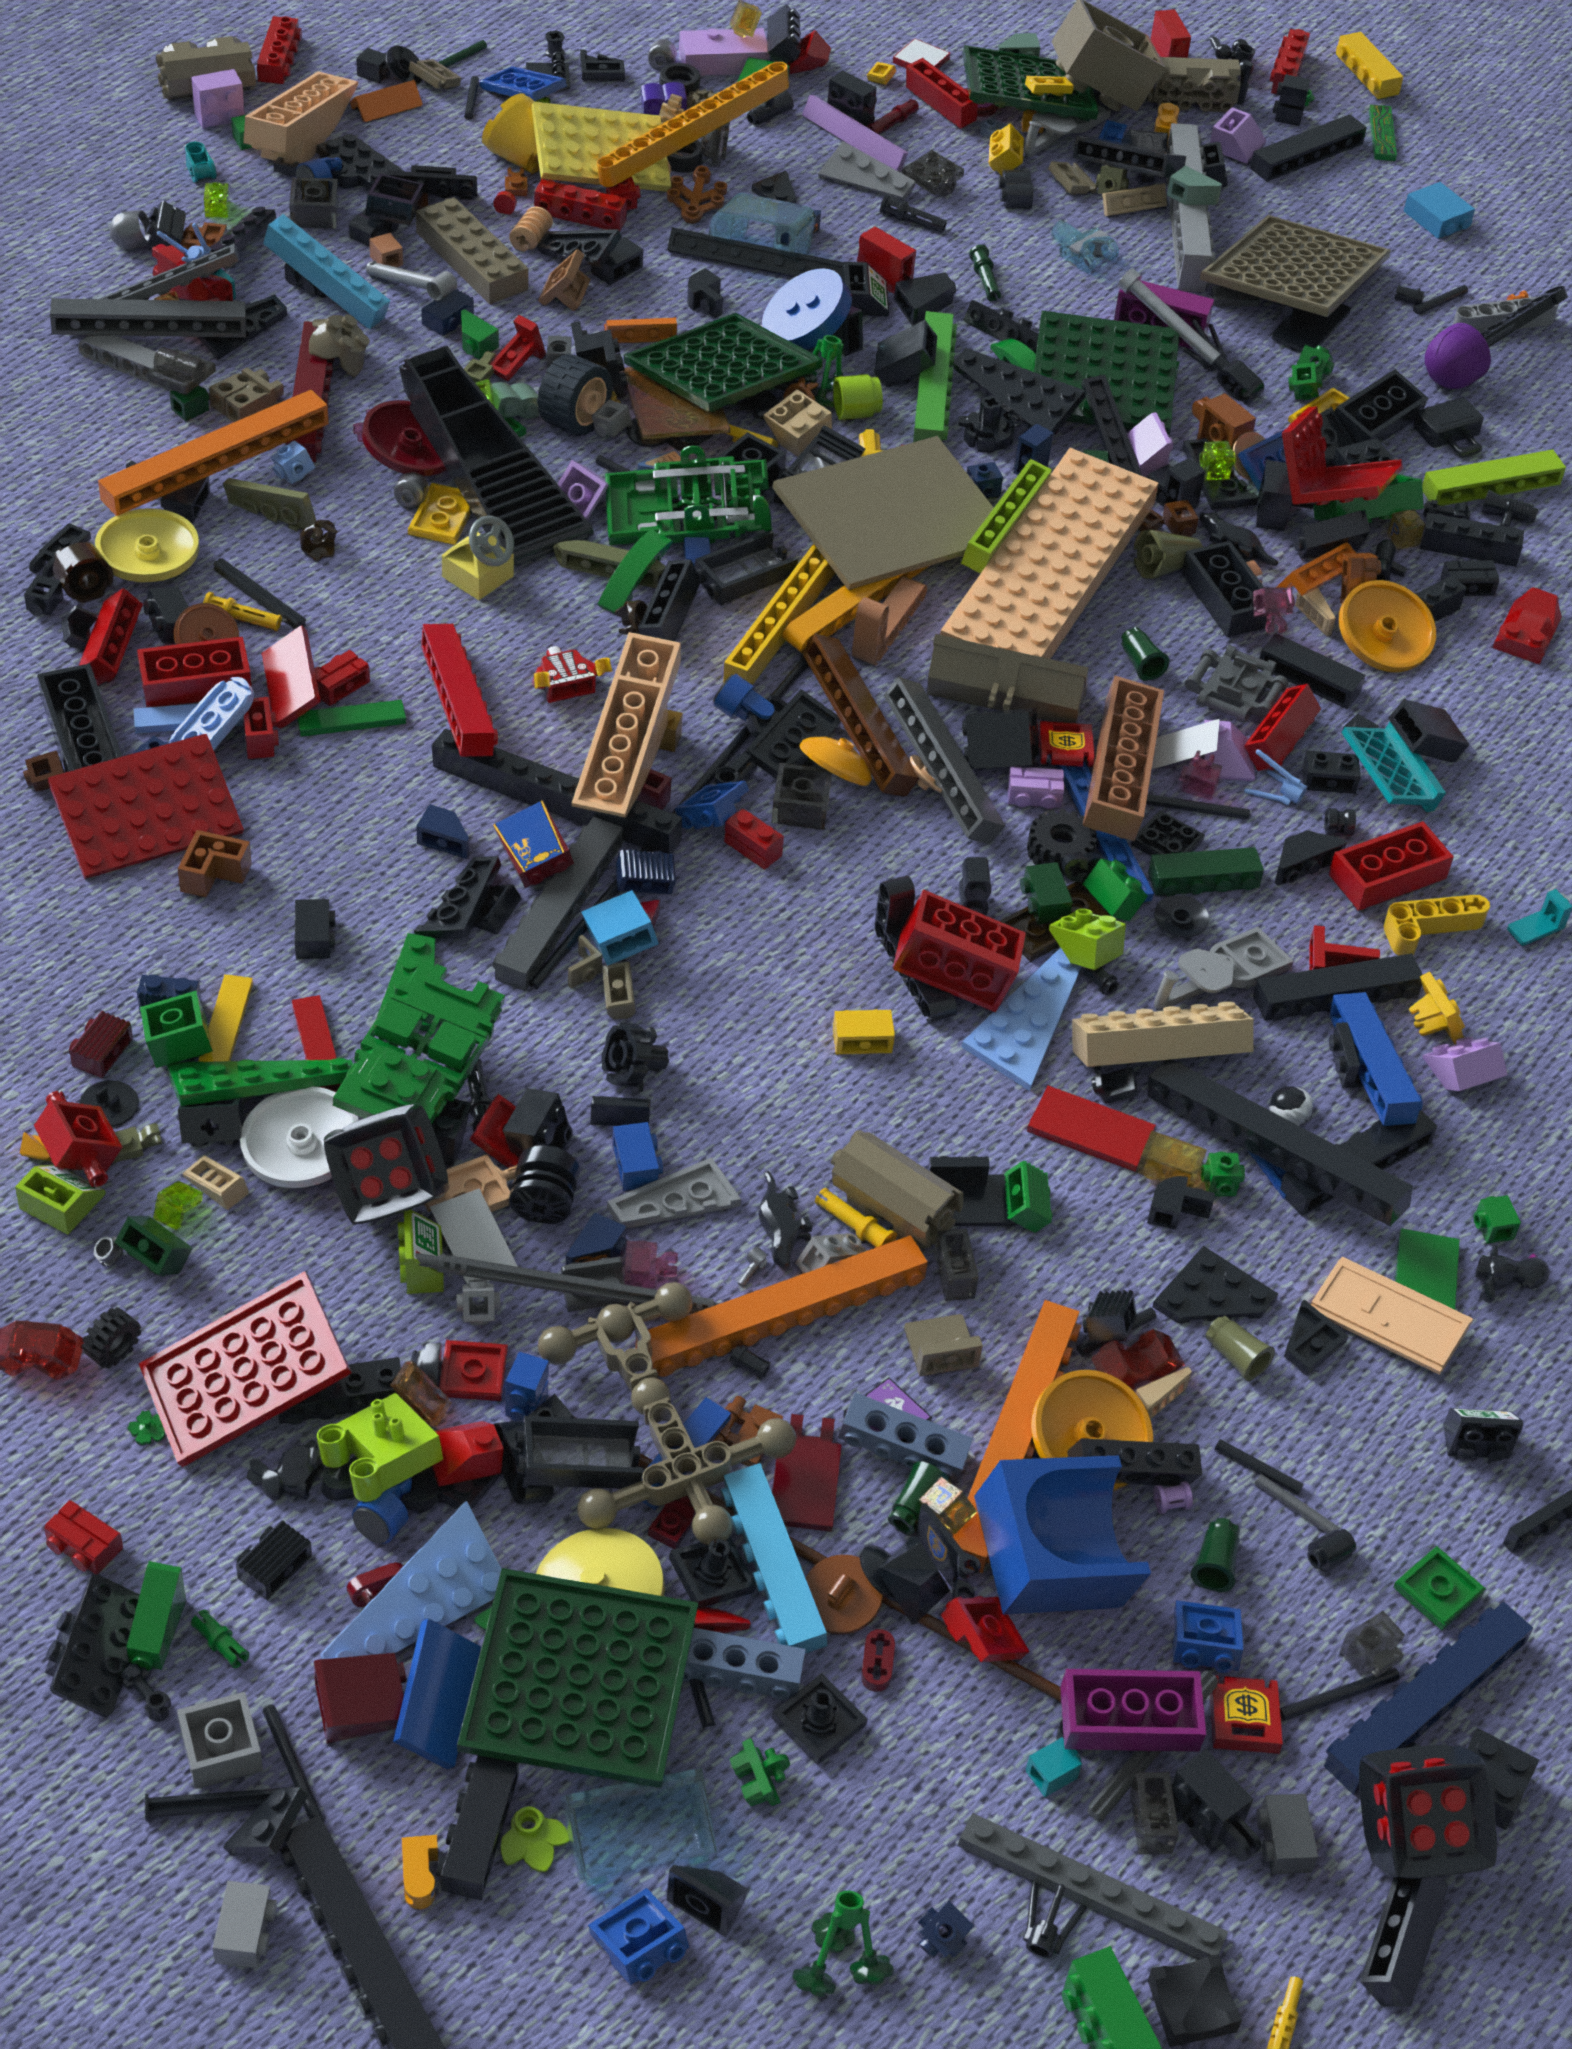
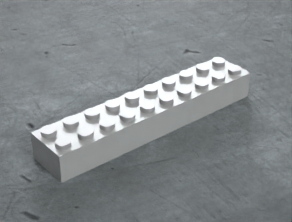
[1167,123,1215,292]

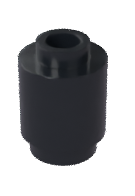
[1307,1529,1356,1572]

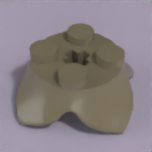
[309,314,370,378]

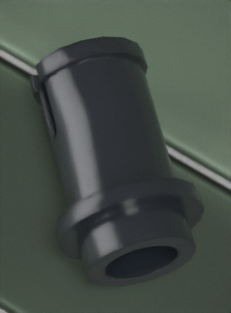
[1394,285,1425,306]
[1084,967,1119,995]
[729,1345,771,1380]

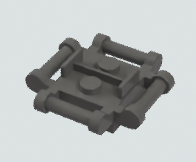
[1185,645,1288,723]

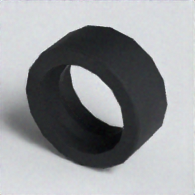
[659,63,700,97]
[667,140,702,173]

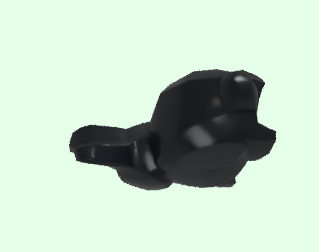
[246,1440,324,1501]

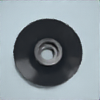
[386,46,422,84]
[1154,895,1209,938]
[860,1545,897,1602]

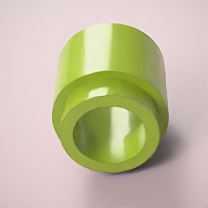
[833,374,883,420]

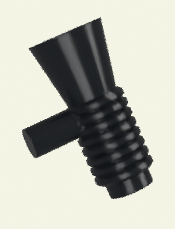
[747,90,794,125]
[1481,490,1538,527]
[1374,539,1407,581]

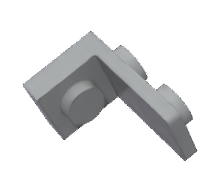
[795,1233,867,1273]

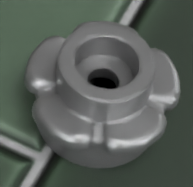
[94,1236,123,1266]

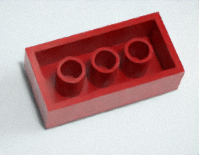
[137,636,252,708]
[1328,821,1454,911]

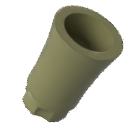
[1205,1316,1275,1381]

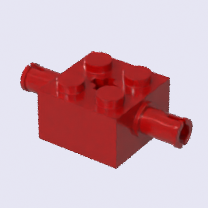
[34,1091,123,1187]

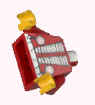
[532,646,613,703]

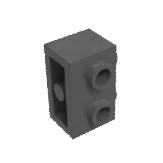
[1256,1794,1318,1874]

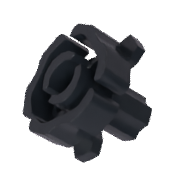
[958,395,1015,453]
[601,1023,669,1094]

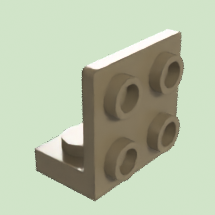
[904,1314,983,1377]

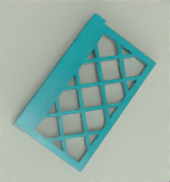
[1341,722,1446,812]

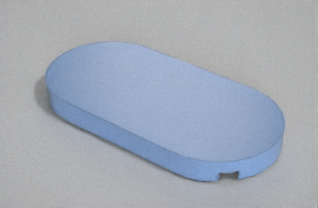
[169,677,254,750]

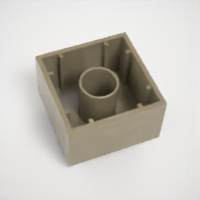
[1051,0,1166,112]

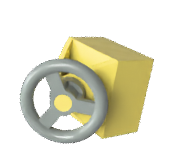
[442,516,514,600]

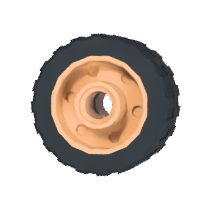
[537,354,612,436]

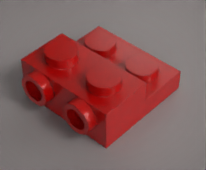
[940,1596,1030,1662]

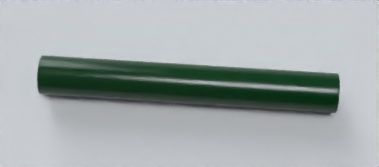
[438,40,487,68]

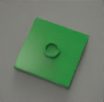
[1393,1546,1486,1631]

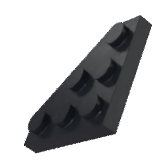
[1152,1246,1279,1323]

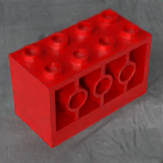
[893,889,1026,1013]

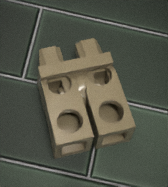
[209,367,284,422]

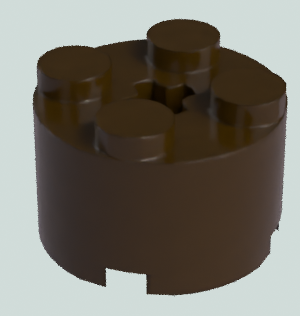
[53,542,113,603]

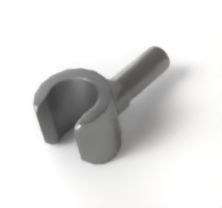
[738,1247,767,1287]

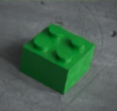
[140,991,213,1068]

